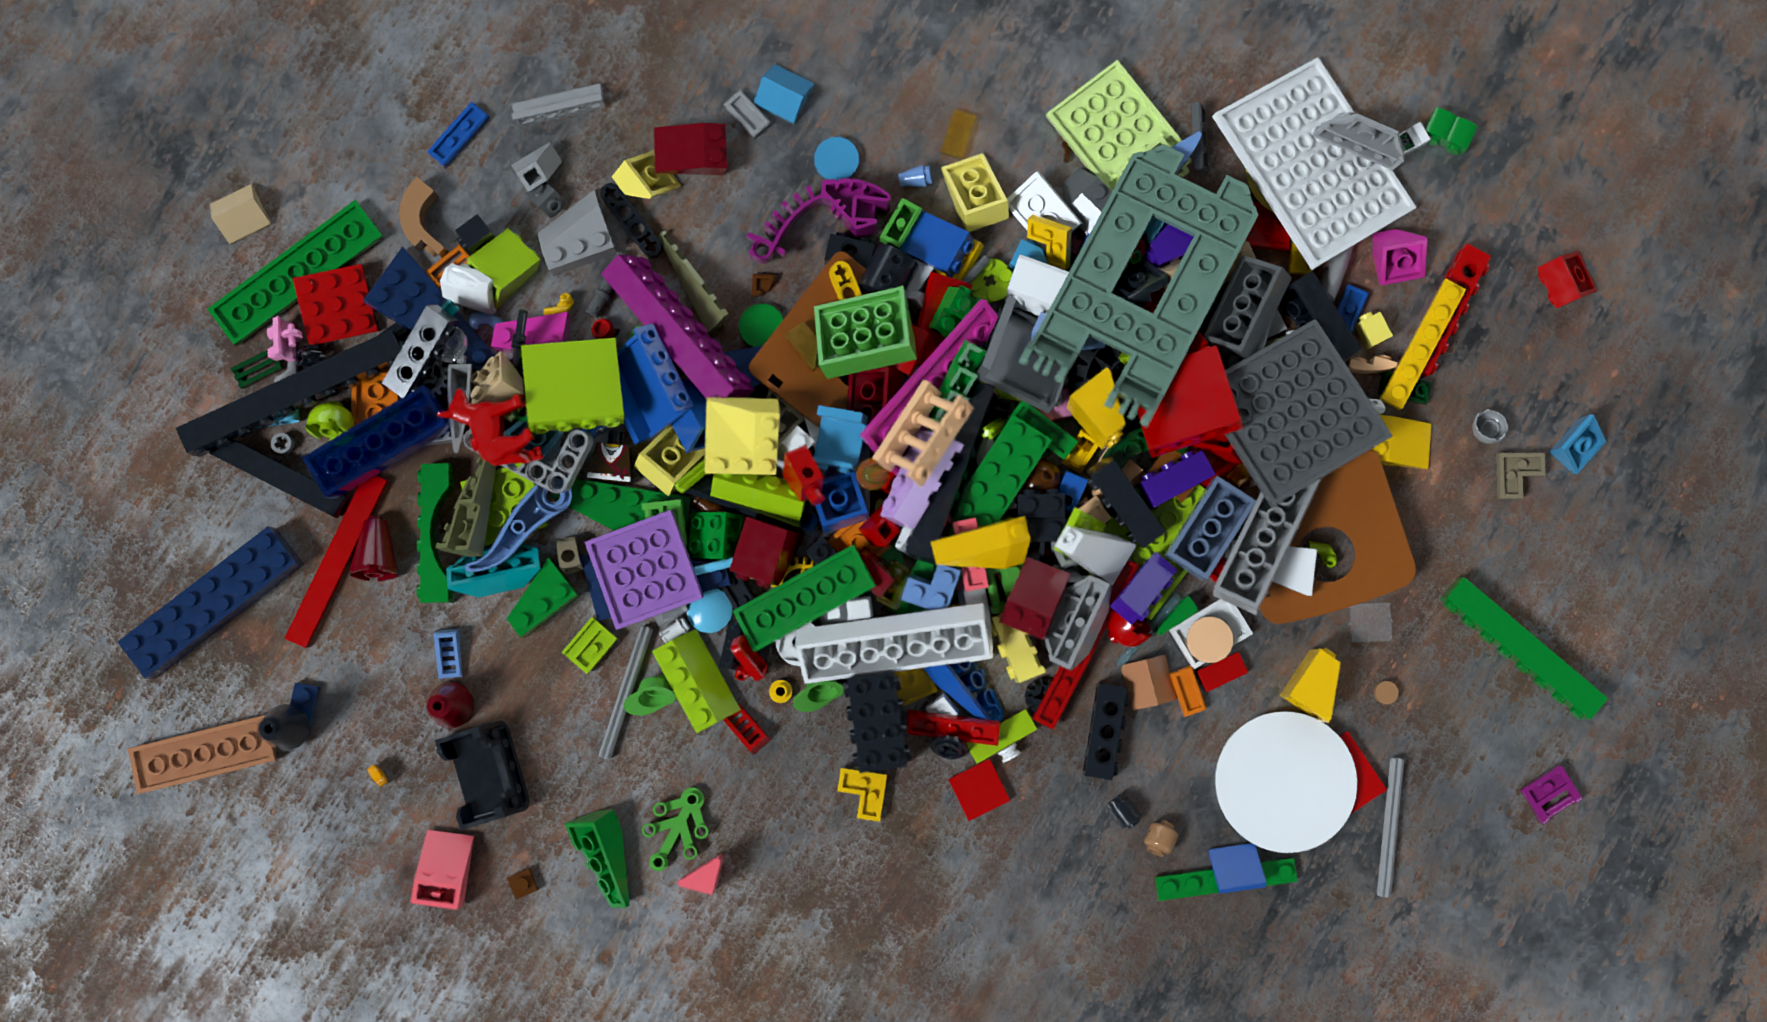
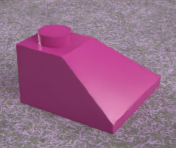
[1372,229,1427,286]

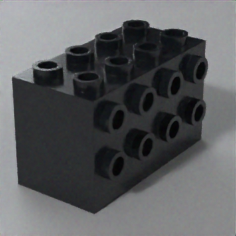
[843,672,911,773]

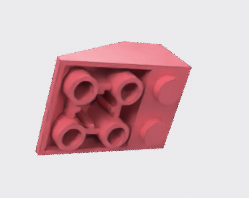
[411,830,474,910]

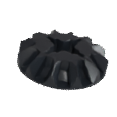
[1025,678,1052,713]
[930,734,968,759]

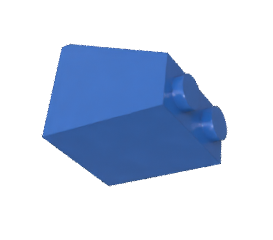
[671,379,707,453]

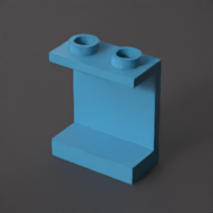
[813,405,869,474]

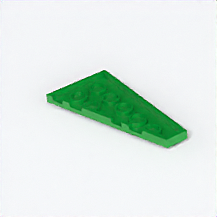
[551,476,692,531]

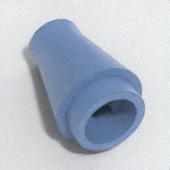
[898,164,933,187]

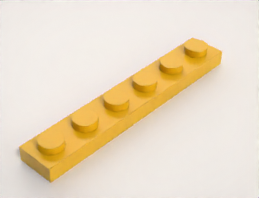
[1380,279,1466,410]

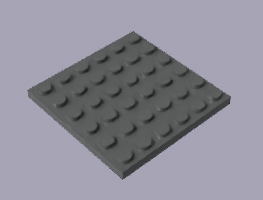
[1225,319,1393,507]

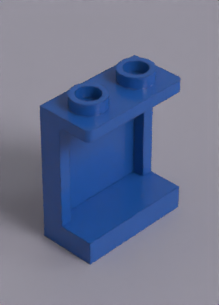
[900,211,973,278]

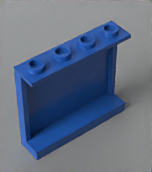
[617,323,694,445]

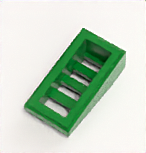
[1154,595,1198,636]

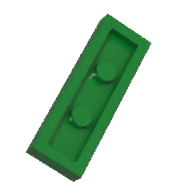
[1009,401,1078,459]

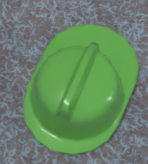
[623,675,676,716]
[793,679,844,712]

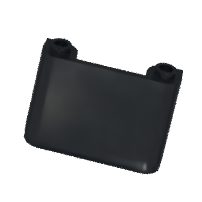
[435,721,530,831]

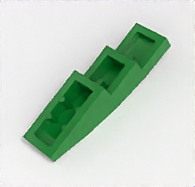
[926,339,986,432]

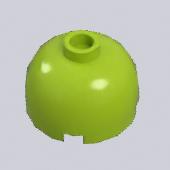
[305,401,354,443]

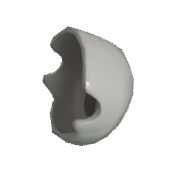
[1472,409,1508,444]

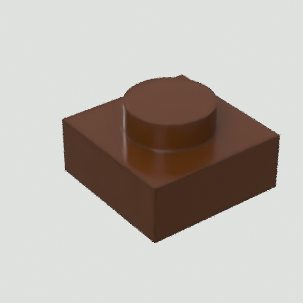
[507,868,539,900]

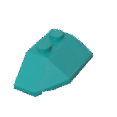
[446,543,540,598]

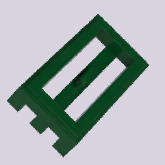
[230,350,284,390]

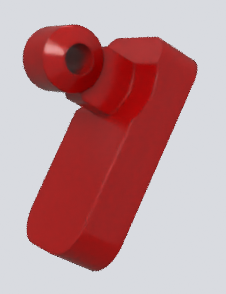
[731,635,768,682]

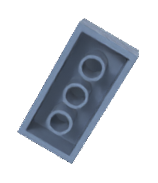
[1163,476,1256,581]

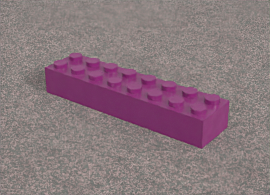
[601,254,754,399]

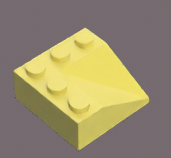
[705,397,779,475]

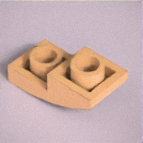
[1345,355,1398,374]

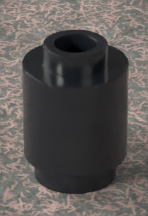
[1107,793,1141,829]

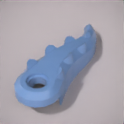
[465,478,572,572]

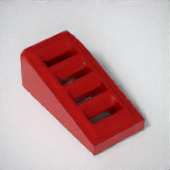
[723,703,771,754]

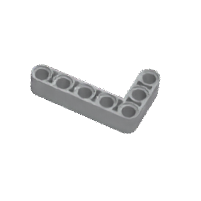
[464,430,593,493]

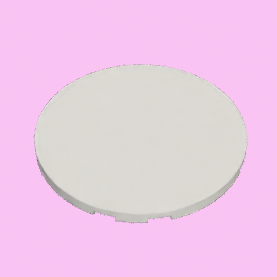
[1215,712,1357,853]

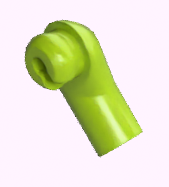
[1307,541,1338,568]

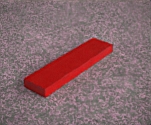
[906,710,1001,746]

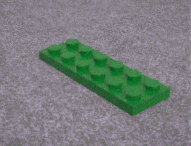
[733,545,877,652]

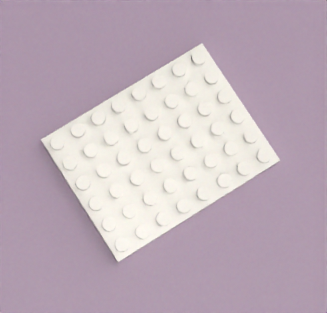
[1212,57,1417,270]

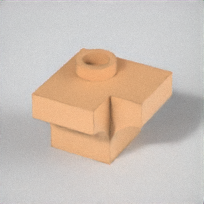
[1066,495,1111,524]

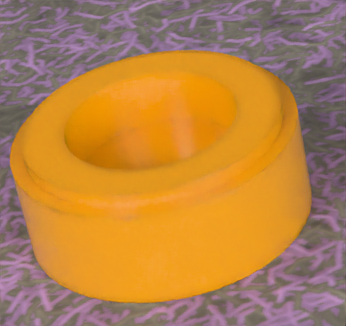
[367,764,388,788]

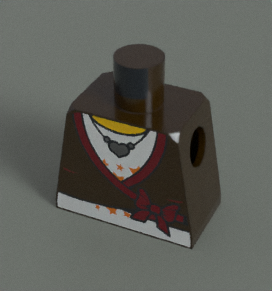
[586,430,634,485]

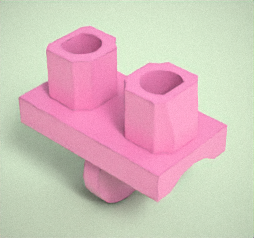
[267,316,303,362]

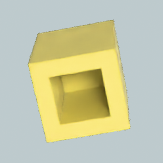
[1355,312,1393,350]

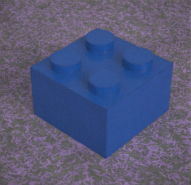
[815,470,868,534]

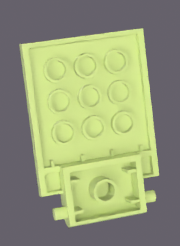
[1046,60,1192,191]

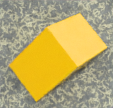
[1061,429,1098,474]

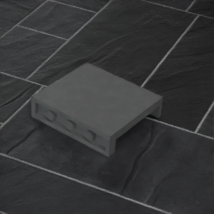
[975,295,1075,413]

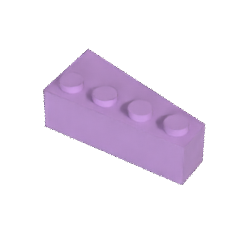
[880,430,964,529]

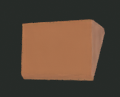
[1120,654,1177,710]

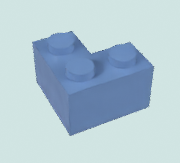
[901,565,961,610]

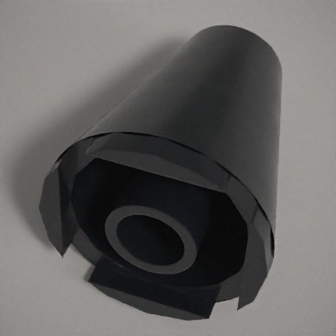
[258,704,310,751]

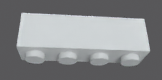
[1006,254,1069,315]

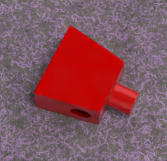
[783,445,825,505]

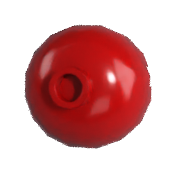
[1107,610,1152,648]

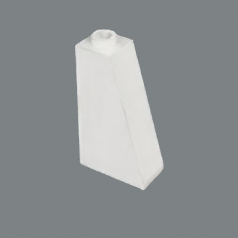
[1055,526,1136,585]
[1225,540,1317,596]

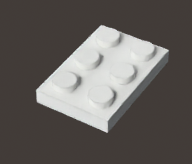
[1007,171,1082,252]
[1169,599,1253,669]

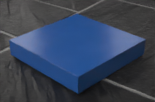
[1208,843,1266,894]

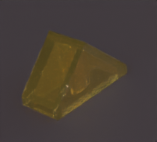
[875,560,912,610]

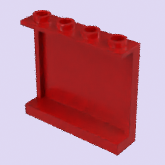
[1137,346,1243,458]

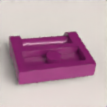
[1519,765,1583,825]

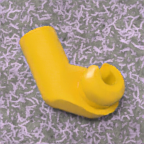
[543,293,574,316]

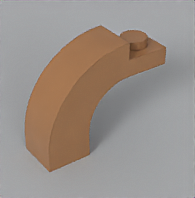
[399,176,449,258]

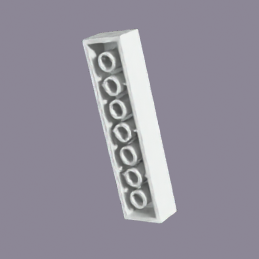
[795,603,991,684]

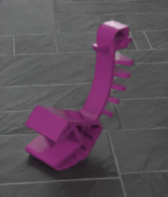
[746,178,891,264]

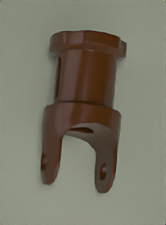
[691,497,733,513]

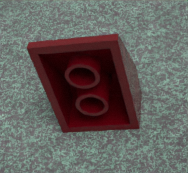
[653,123,727,176]
[999,557,1071,640]

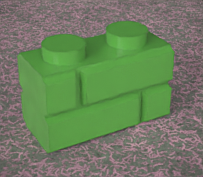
[880,198,922,250]

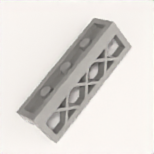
[511,84,606,128]

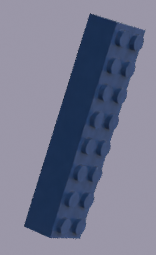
[117,526,304,679]

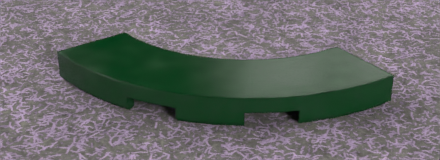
[1100,427,1189,470]

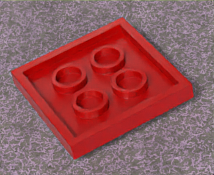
[292,264,379,345]

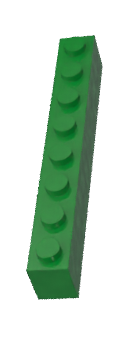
[1440,577,1608,720]

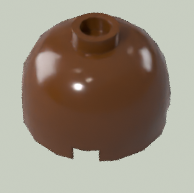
[1019,458,1062,494]

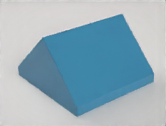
[754,64,814,124]
[1549,414,1606,475]

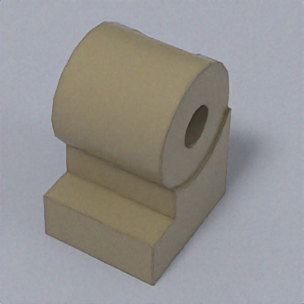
[556,536,584,574]

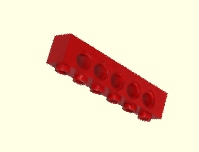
[1420,243,1491,379]

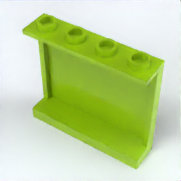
[521,338,624,434]

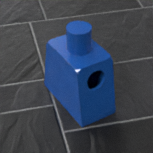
[1058,469,1088,516]

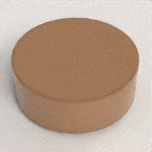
[1373,681,1399,704]

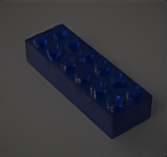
[302,385,451,500]

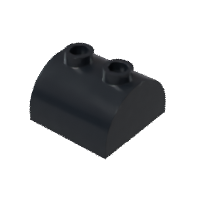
[858,244,919,293]

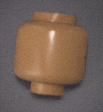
[1144,820,1179,857]

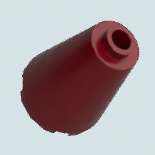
[350,516,398,582]
[426,682,474,729]

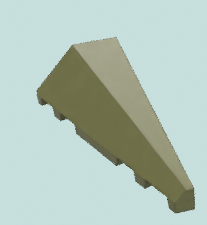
[658,230,730,337]
[435,457,496,557]

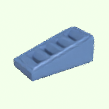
[433,628,463,679]

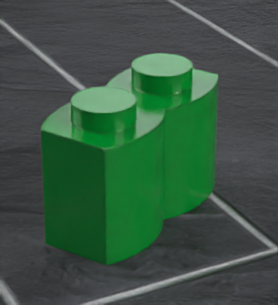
[1424,107,1478,155]

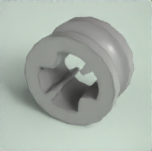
[271,433,295,455]

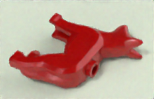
[437,389,544,465]

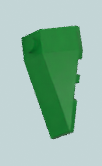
[565,809,629,908]

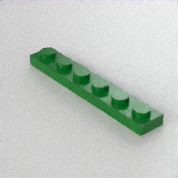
[1154,857,1298,901]

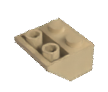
[471,351,524,404]

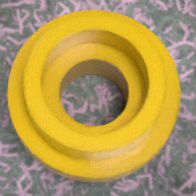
[769,680,792,703]

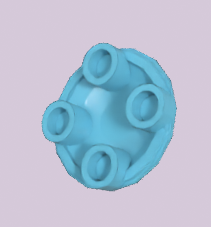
[687,588,732,633]

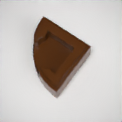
[751,274,776,298]

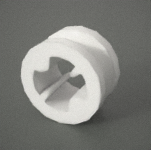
[998,743,1021,763]

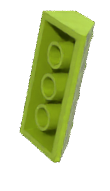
[710,474,807,521]
[652,629,741,733]

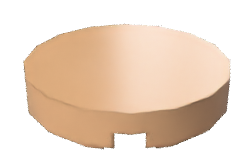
[1186,617,1233,663]

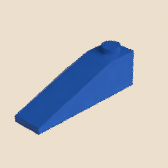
[923,661,1005,721]

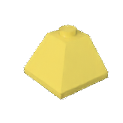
[612,150,681,199]

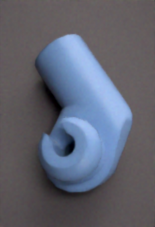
[468,312,504,329]

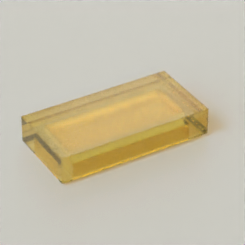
[940,109,976,160]

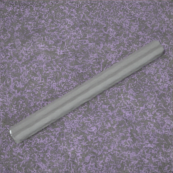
[598,625,653,760]
[1377,758,1404,898]

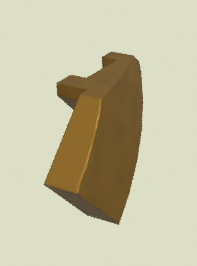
[785,321,818,372]

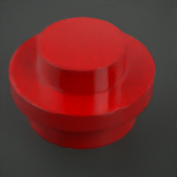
[591,318,614,339]

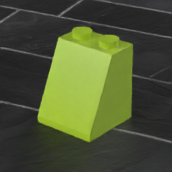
[467,228,540,311]

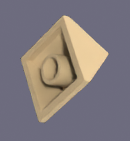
[210,184,272,245]

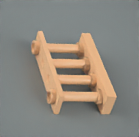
[872,380,974,487]

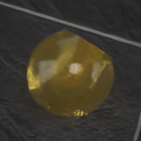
[856,458,888,490]

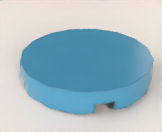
[814,137,859,181]

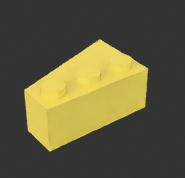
[990,614,1046,683]

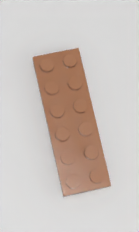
[128,715,278,794]

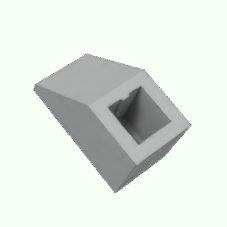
[511,142,562,192]

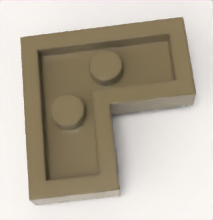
[1496,453,1546,499]

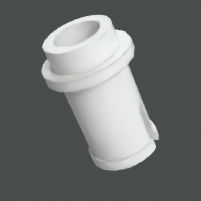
[659,617,690,643]

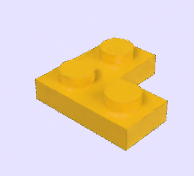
[1027,214,1072,271]
[837,768,887,822]

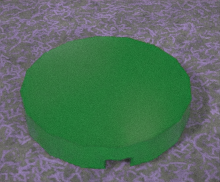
[739,304,783,347]

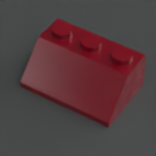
[847,367,903,426]

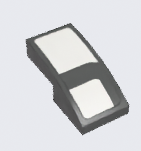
[826,597,873,625]

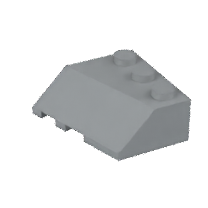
[538,190,617,276]

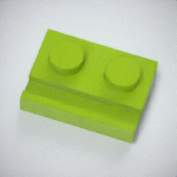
[561,617,618,674]

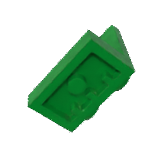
[688,512,744,560]

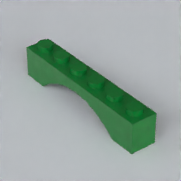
[416,463,454,604]

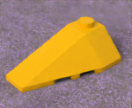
[931,516,1030,569]

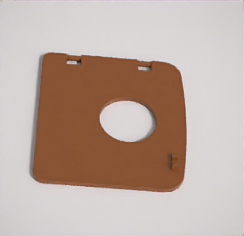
[748,251,920,445]
[1236,450,1416,624]

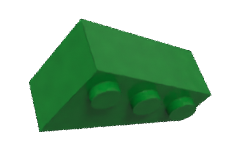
[506,558,581,638]

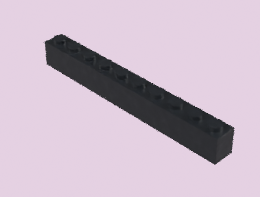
[175,330,402,457]

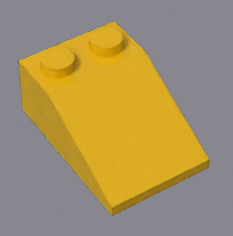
[1371,415,1431,469]

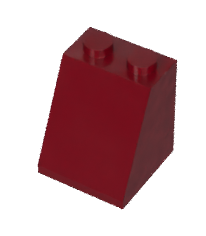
[729,517,804,588]

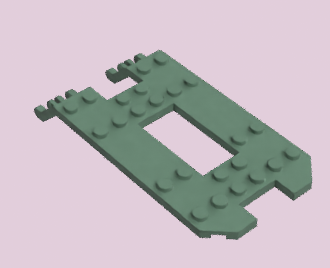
[1019,145,1258,427]

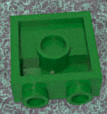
[929,286,983,339]

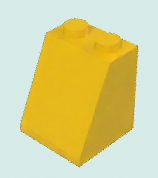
[1067,367,1125,450]
[1280,648,1340,723]

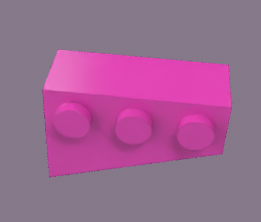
[491,312,572,353]

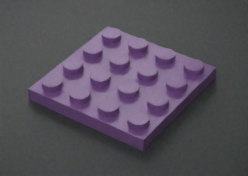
[585,510,704,630]

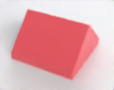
[677,853,724,895]

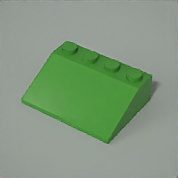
[814,286,917,379]

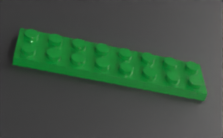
[207,200,384,346]

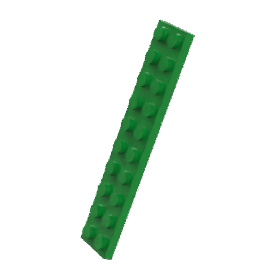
[887,414,1052,615]

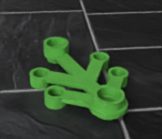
[642,787,709,871]

